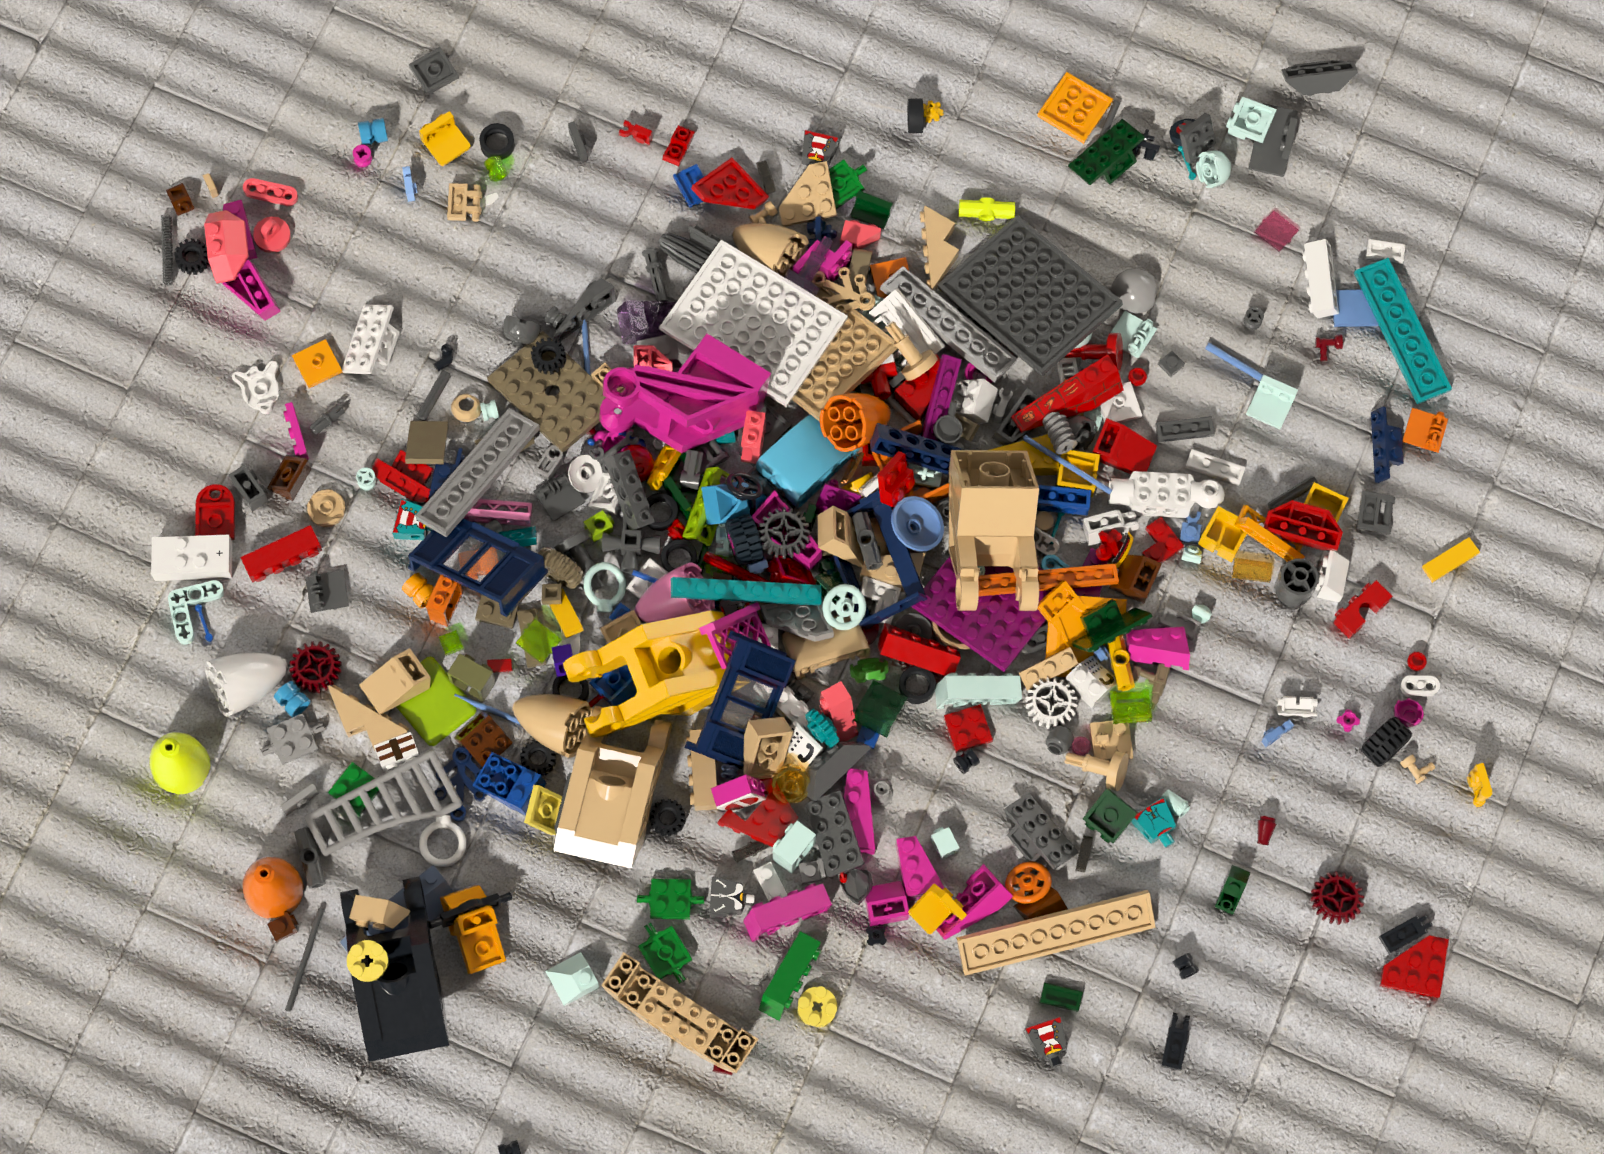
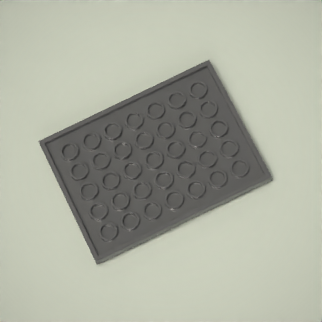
[937,215,1123,376]

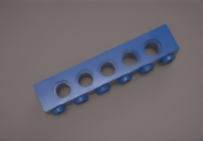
[1037,485,1091,516]

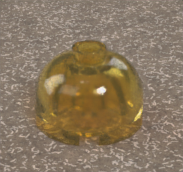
[771,764,810,804]

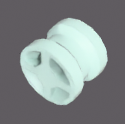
[480,400,499,421]
[356,467,377,490]

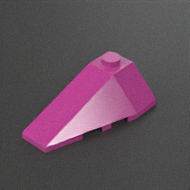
[936,864,1013,940]

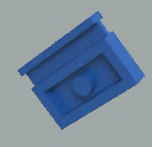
[673,164,704,208]

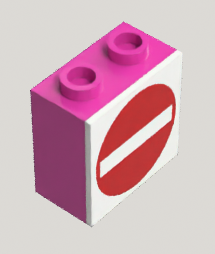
[711,774,766,812]

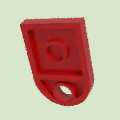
[195,484,235,540]

